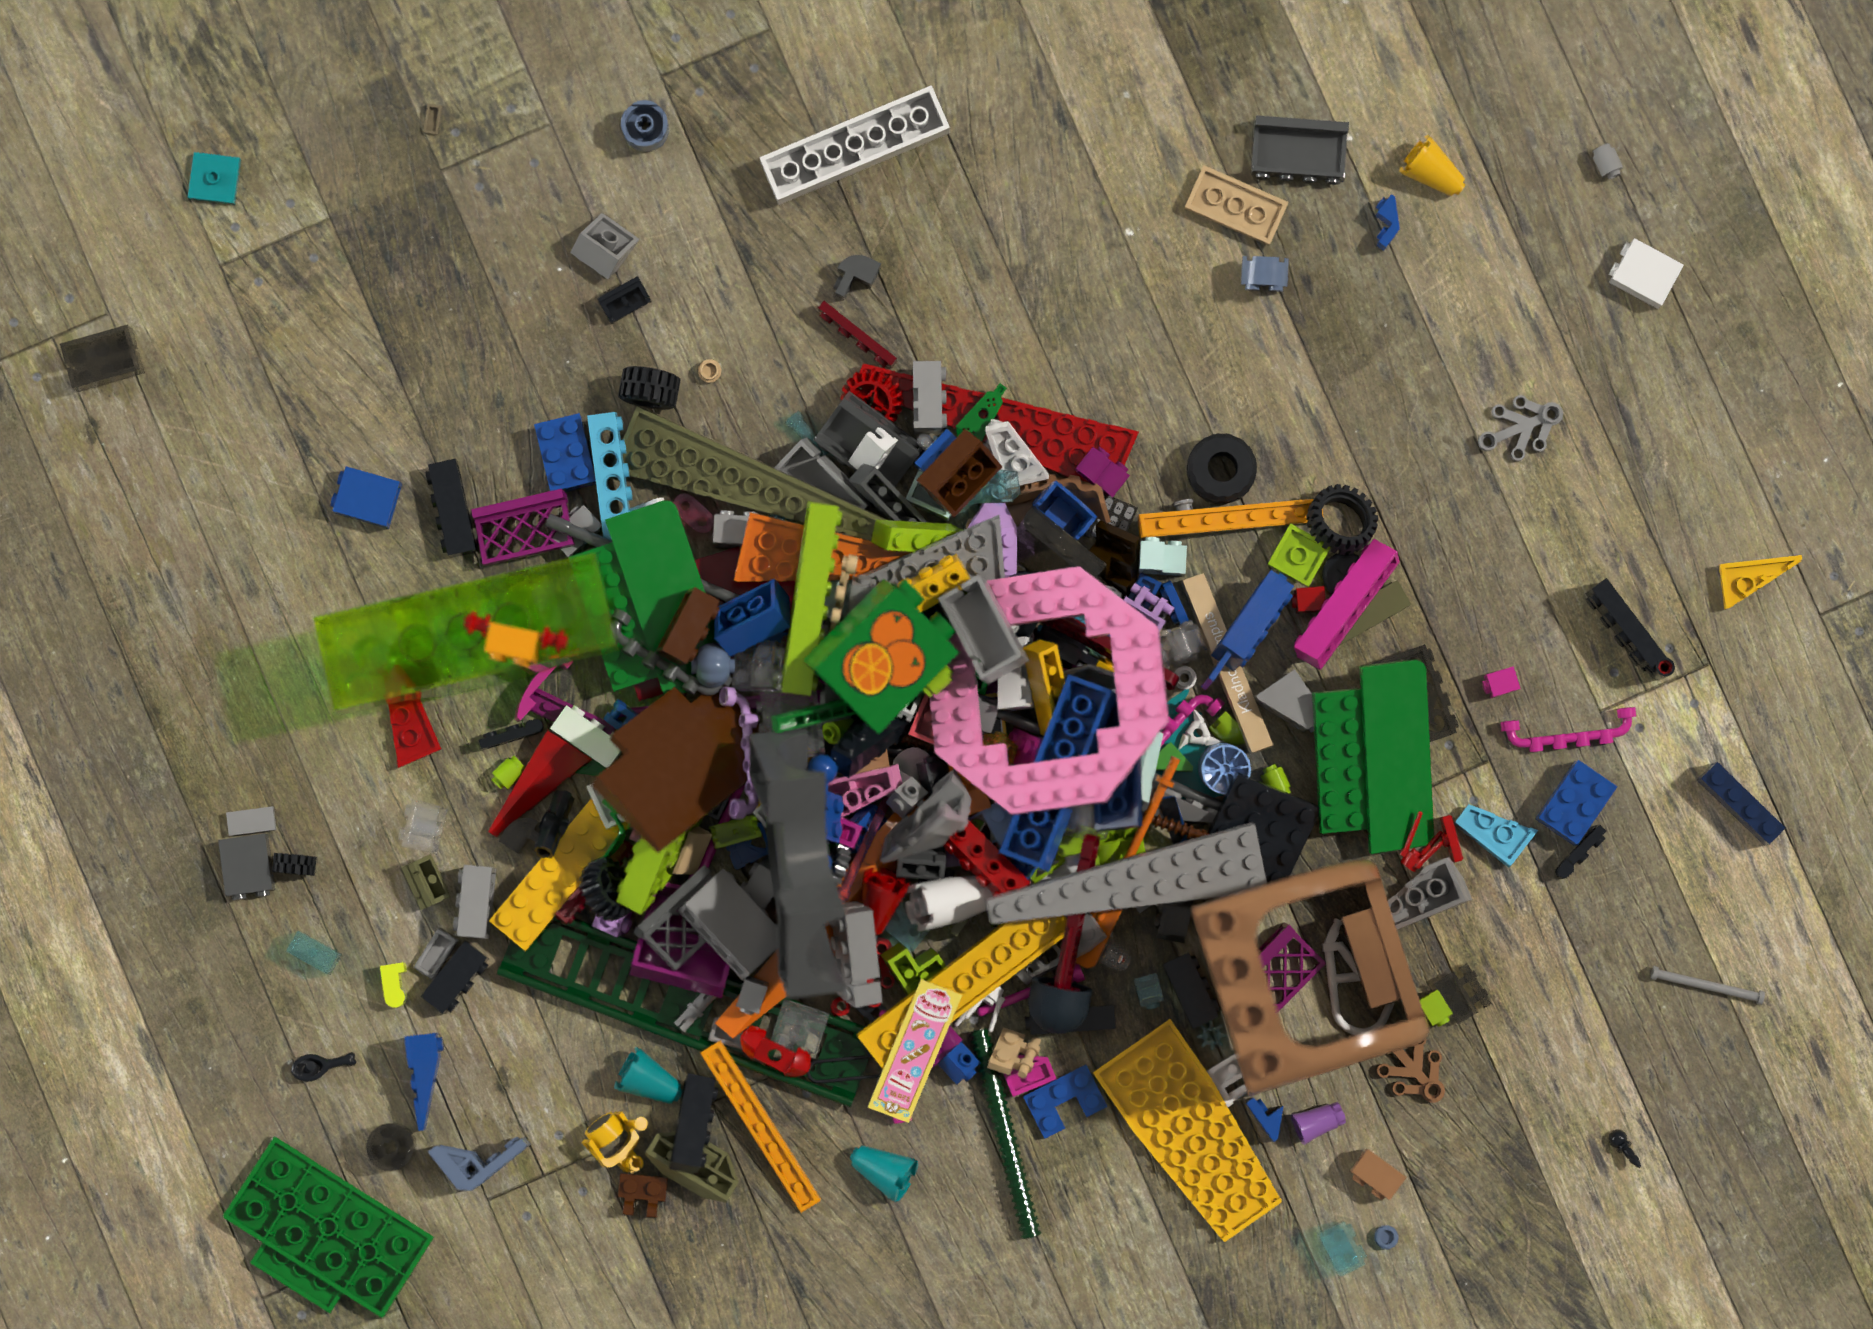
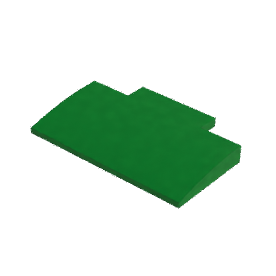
[222,1136,434,1319]

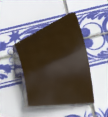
[1086,520,1140,600]

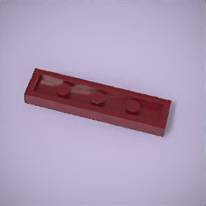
[818,301,897,369]

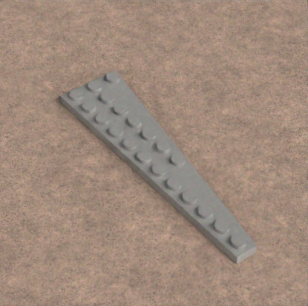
[985,822,1267,924]

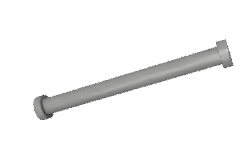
[1650,966,1765,1005]

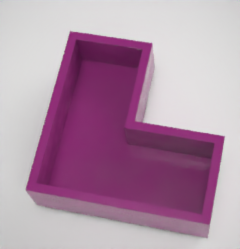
[630,882,730,998]

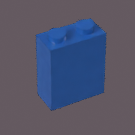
[330,466,402,529]

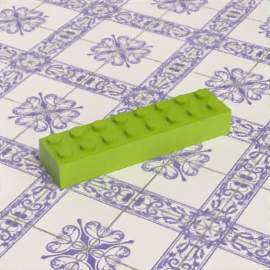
[780,501,842,696]

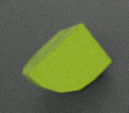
[1208,711,1245,746]

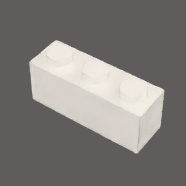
[550,705,622,768]

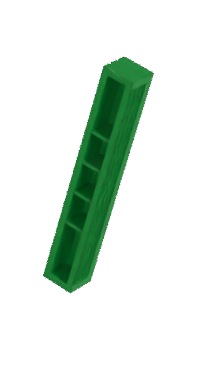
[771,699,855,733]

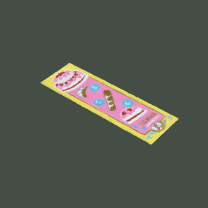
[868,979,962,1123]

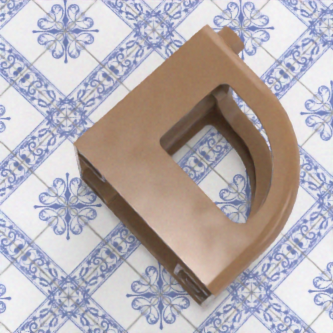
[1191,859,1429,1097]

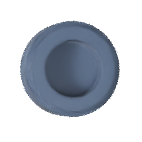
[1374,1225,1399,1249]

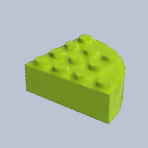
[616,818,703,914]

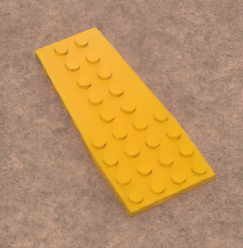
[1092,1019,1282,1242]

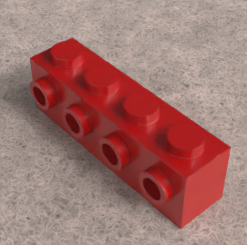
[943,819,1030,896]

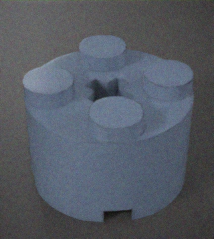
[621,100,669,152]
[1241,256,1289,292]

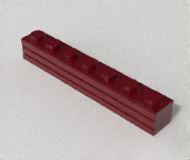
[555,839,633,926]

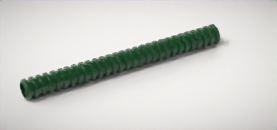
[969,1028,1041,1239]

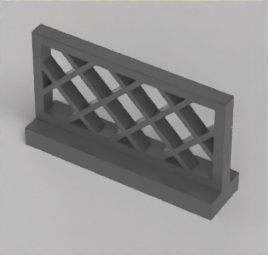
[634,865,713,972]

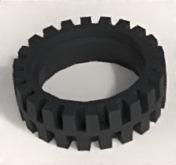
[1306,484,1378,555]

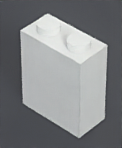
[1609,238,1684,309]

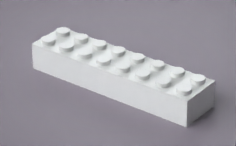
[760,85,950,205]

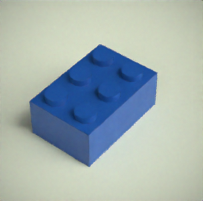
[534,413,596,492]
[715,578,790,657]
[1535,760,1617,846]

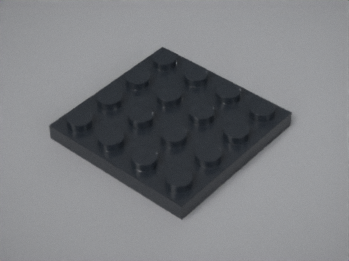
[1208,772,1319,884]

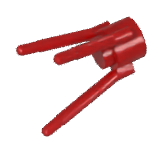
[1399,811,1443,872]

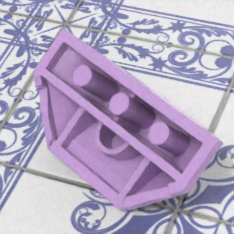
[967,502,1017,578]

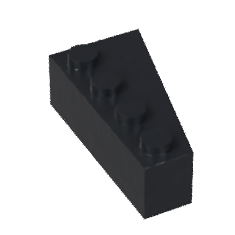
[830,706,918,778]

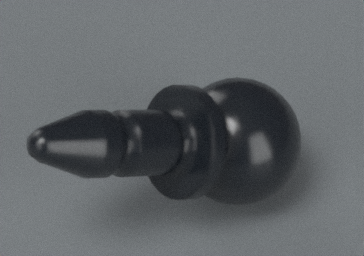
[1608,1129,1641,1168]

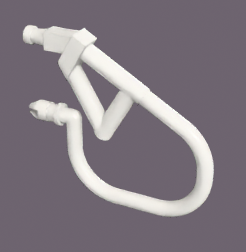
[1322,918,1395,1036]

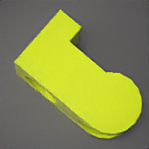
[380,963,407,1008]

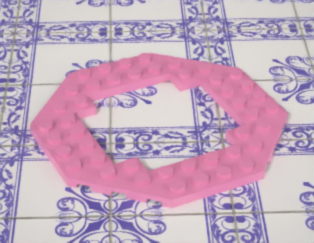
[930,567,1169,815]

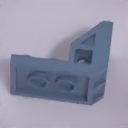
[428,1137,531,1191]

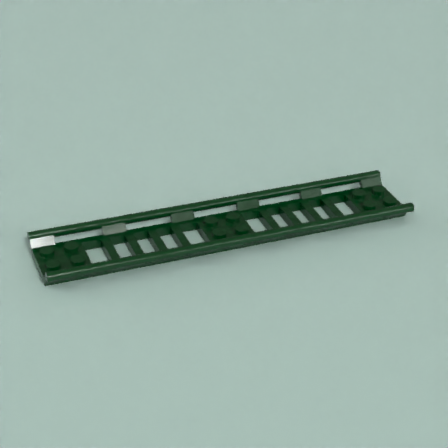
[496,917,871,1108]

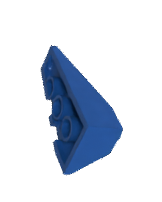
[404,1033,444,1131]

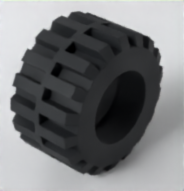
[618,366,681,410]

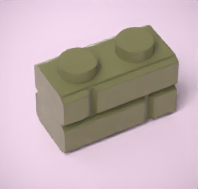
[401,854,451,910]

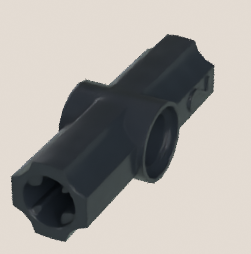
[533,790,575,858]

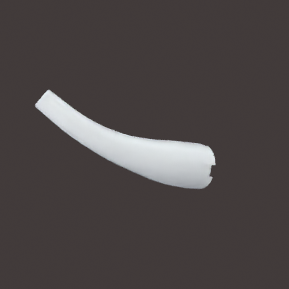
[905,853,1080,931]

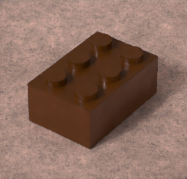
[917,429,1003,517]
[655,587,720,666]

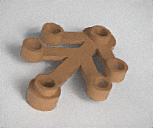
[1376,1039,1445,1103]

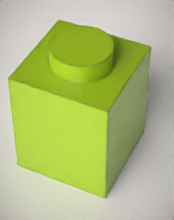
[1419,989,1453,1027]

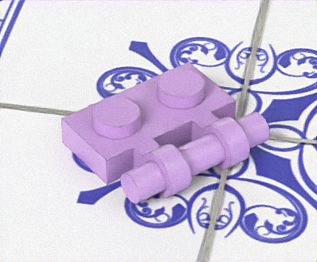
[1124,583,1175,633]

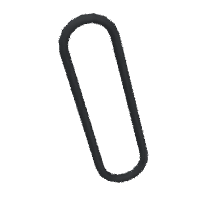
[806,1055,882,1083]

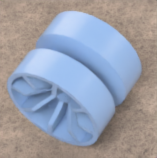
[1198,742,1251,794]

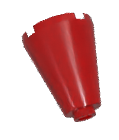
[861,868,910,936]

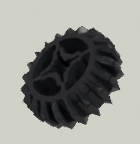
[579,857,631,921]

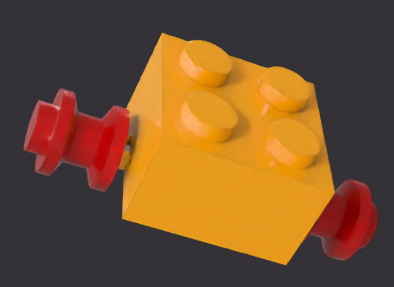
[464,611,569,668]

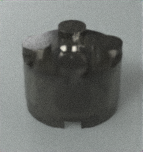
[366,1123,417,1171]

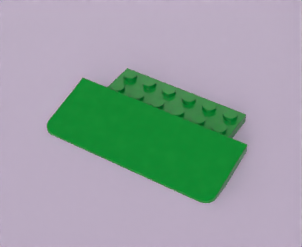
[569,500,719,694]
[1312,660,1434,854]

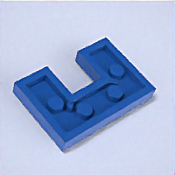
[1023,1064,1108,1139]

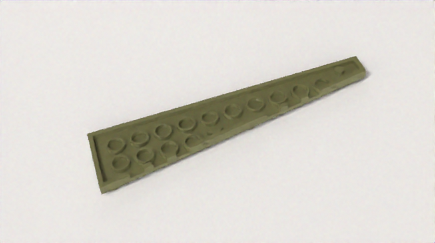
[611,406,887,541]

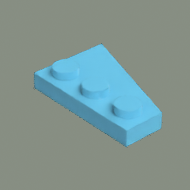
[1454,804,1538,868]

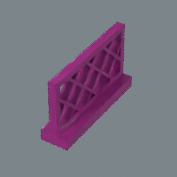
[471,489,575,566]
[1257,922,1326,1013]

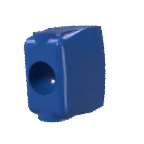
[1032,480,1097,542]

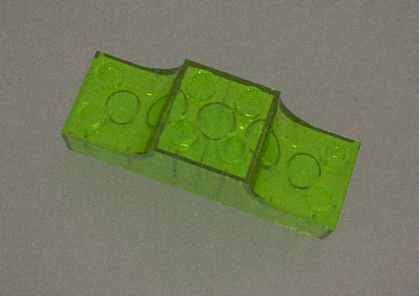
[313,552,620,715]

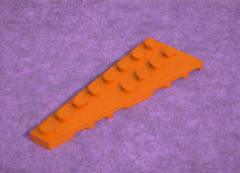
[734,512,912,582]

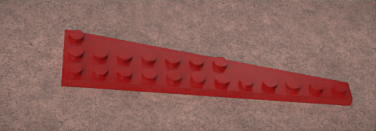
[858,363,1139,483]

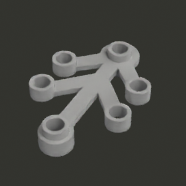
[1478,395,1563,462]

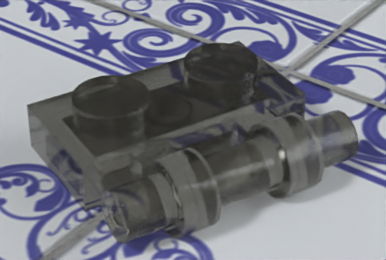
[1433,963,1492,1024]

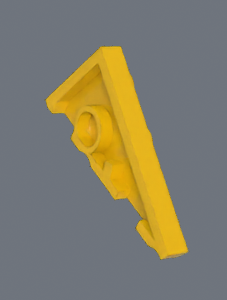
[1719,555,1802,610]

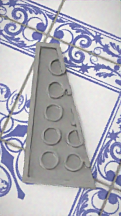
[862,515,1005,586]

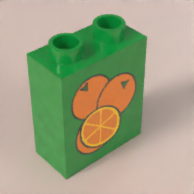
[803,579,959,734]

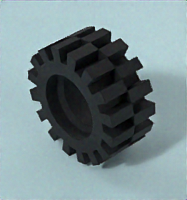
[272,853,317,876]

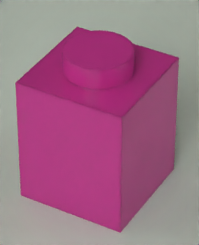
[1482,666,1521,698]

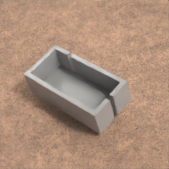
[774,437,871,534]
[938,575,1029,684]
[829,901,882,1008]

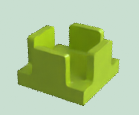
[1267,523,1331,587]

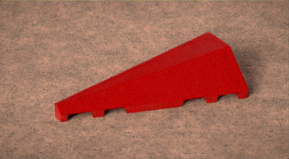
[488,730,591,837]

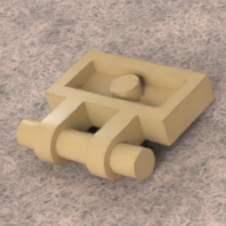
[988,1027,1041,1078]

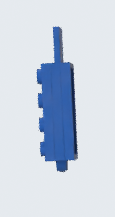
[1201,570,1294,690]

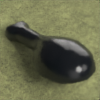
[291,1052,357,1082]

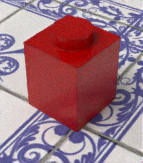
[1291,586,1326,614]

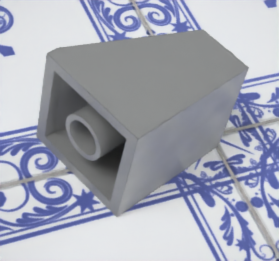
[1254,669,1314,733]

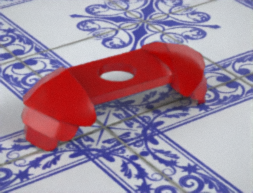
[740,1026,811,1077]

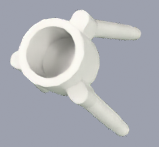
[954,987,1005,1032]

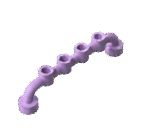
[719,687,758,819]

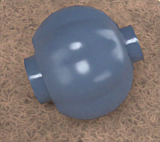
[692,643,735,688]

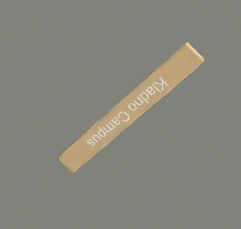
[1181,573,1273,754]

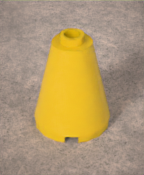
[1399,135,1466,196]

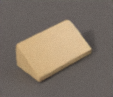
[673,826,712,874]

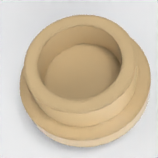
[698,359,721,383]

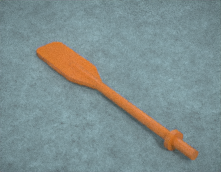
[1076,756,1180,968]

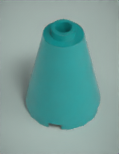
[614,1047,683,1104]
[850,1145,918,1202]

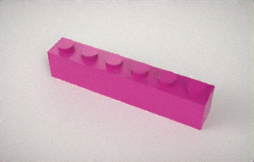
[1294,539,1400,670]

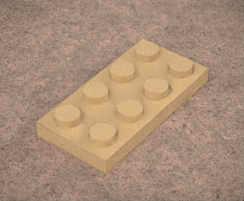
[1184,165,1289,246]

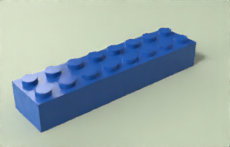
[999,674,1117,872]

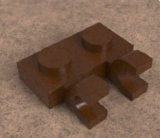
[618,1173,668,1218]

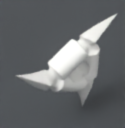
[1178,709,1224,750]

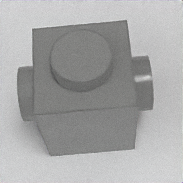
[886,776,928,819]

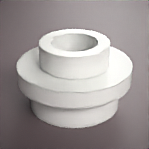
[1174,666,1196,690]

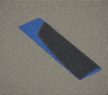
[1159,796,1190,845]

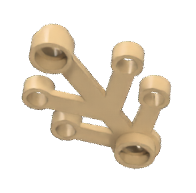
[829,554,858,633]

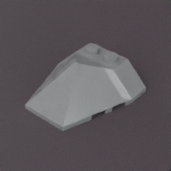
[880,769,971,863]

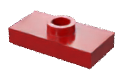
[1440,815,1463,863]

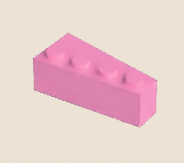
[828,764,903,817]

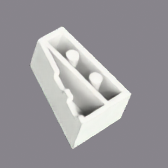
[997,637,1035,711]

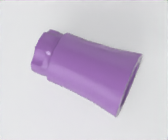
[1291,1102,1346,1145]

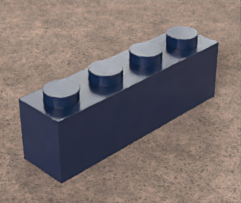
[1697,762,1786,846]

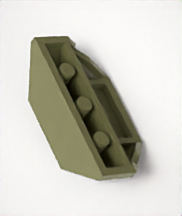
[645,1131,739,1203]

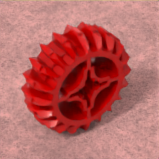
[840,368,904,422]

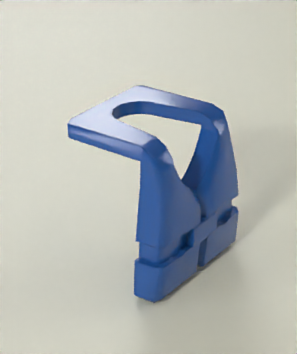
[726,822,768,870]

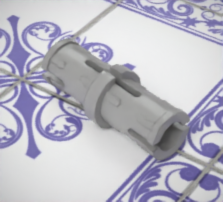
[674,993,717,1032]

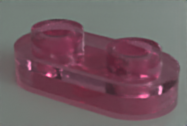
[673,494,714,534]

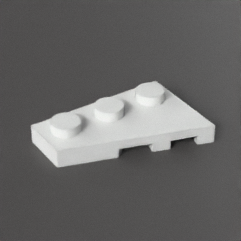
[986,421,1049,489]

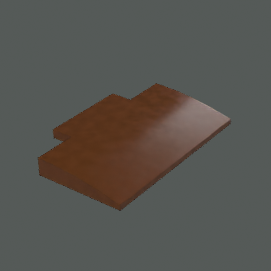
[591,687,768,853]

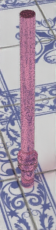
[837,797,889,903]

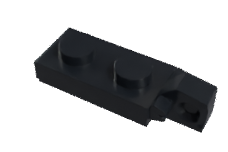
[1035,624,1098,667]

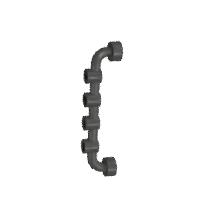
[611,608,733,695]

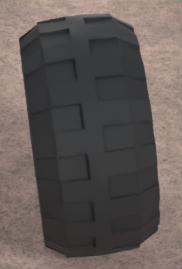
[1187,433,1257,504]

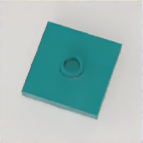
[188,152,241,205]

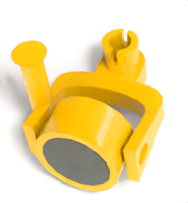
[581,1111,648,1173]

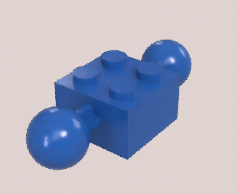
[807,754,844,867]

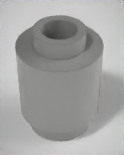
[1592,143,1623,180]

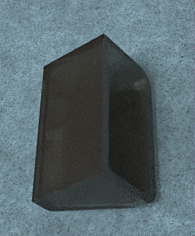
[1017,506,1106,580]

